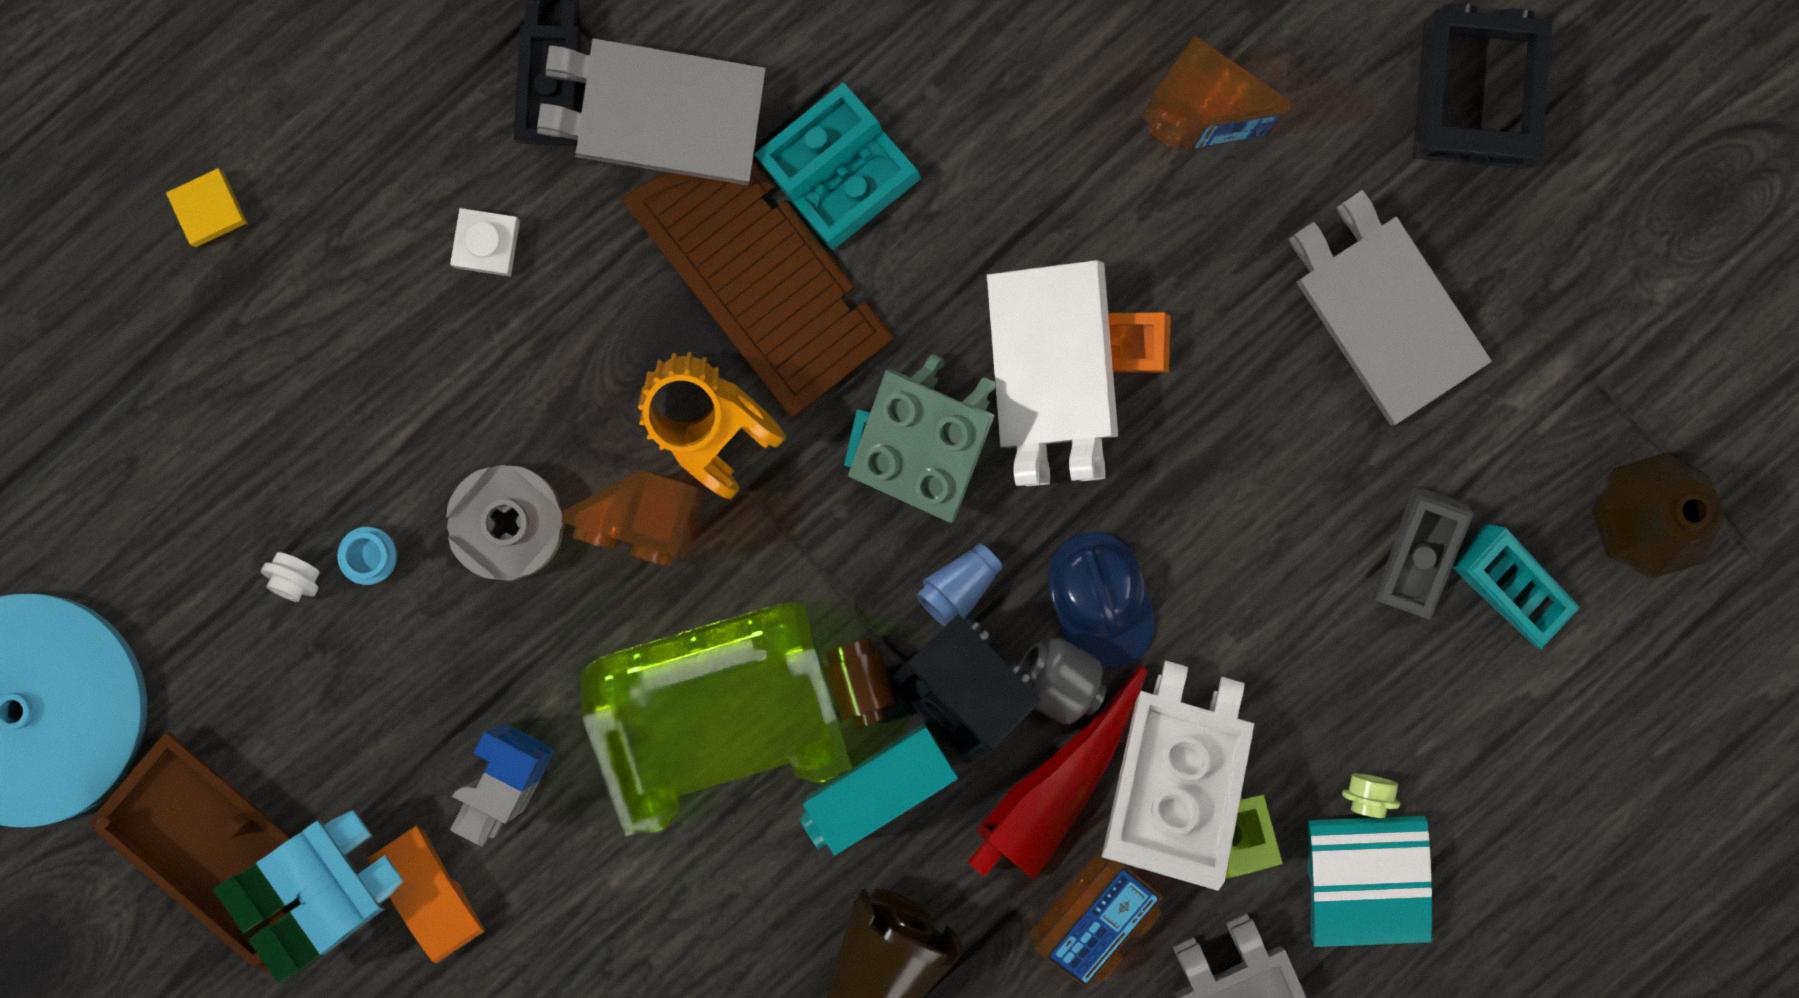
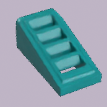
[1452,524,1580,649]

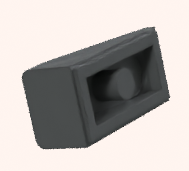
[1375,486,1473,620]

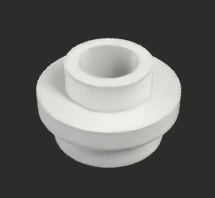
[261,552,320,602]

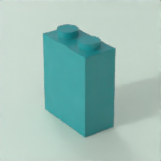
[800,722,958,856]

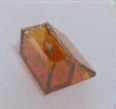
[561,470,707,567]

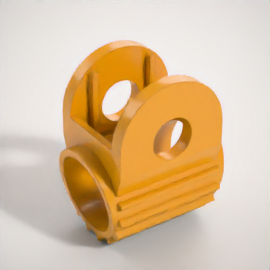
[638,352,786,499]

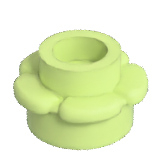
[1342,773,1401,818]

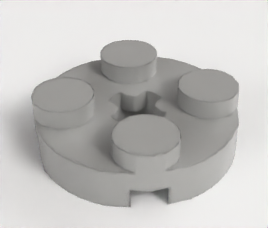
[446,465,566,581]

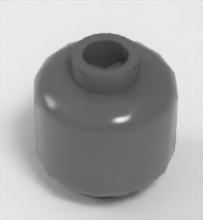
[1019,638,1106,724]

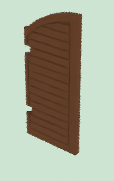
[621,159,895,418]

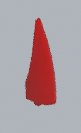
[967,666,1148,879]

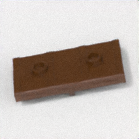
[88,731,300,975]

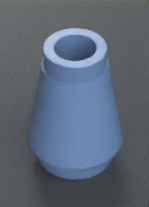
[916,543,1003,626]

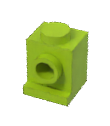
[1225,795,1283,879]

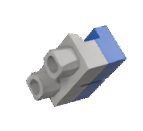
[450,723,556,846]

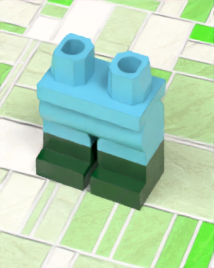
[212,810,404,985]

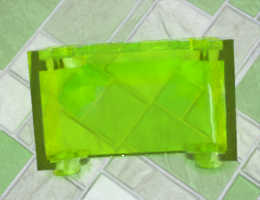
[581,603,852,836]

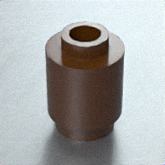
[825,638,897,729]

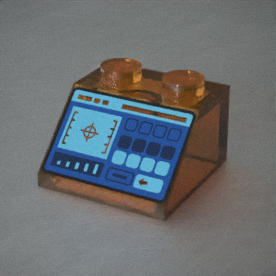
[1142,35,1293,150]
[1029,846,1163,988]

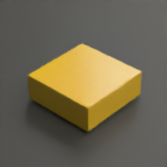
[166,168,247,248]

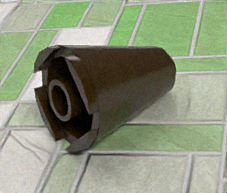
[826,888,963,998]

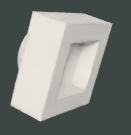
[450,208,520,277]

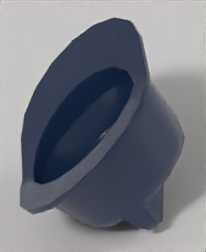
[1047,532,1155,669]

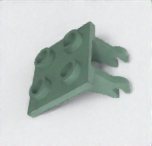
[848,354,996,523]

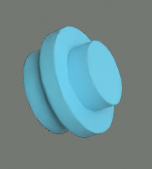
[338,527,397,585]

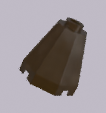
[1592,453,1724,578]

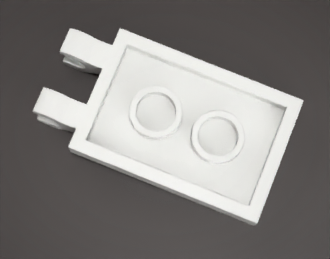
[987,260,1118,486]
[1102,661,1254,891]

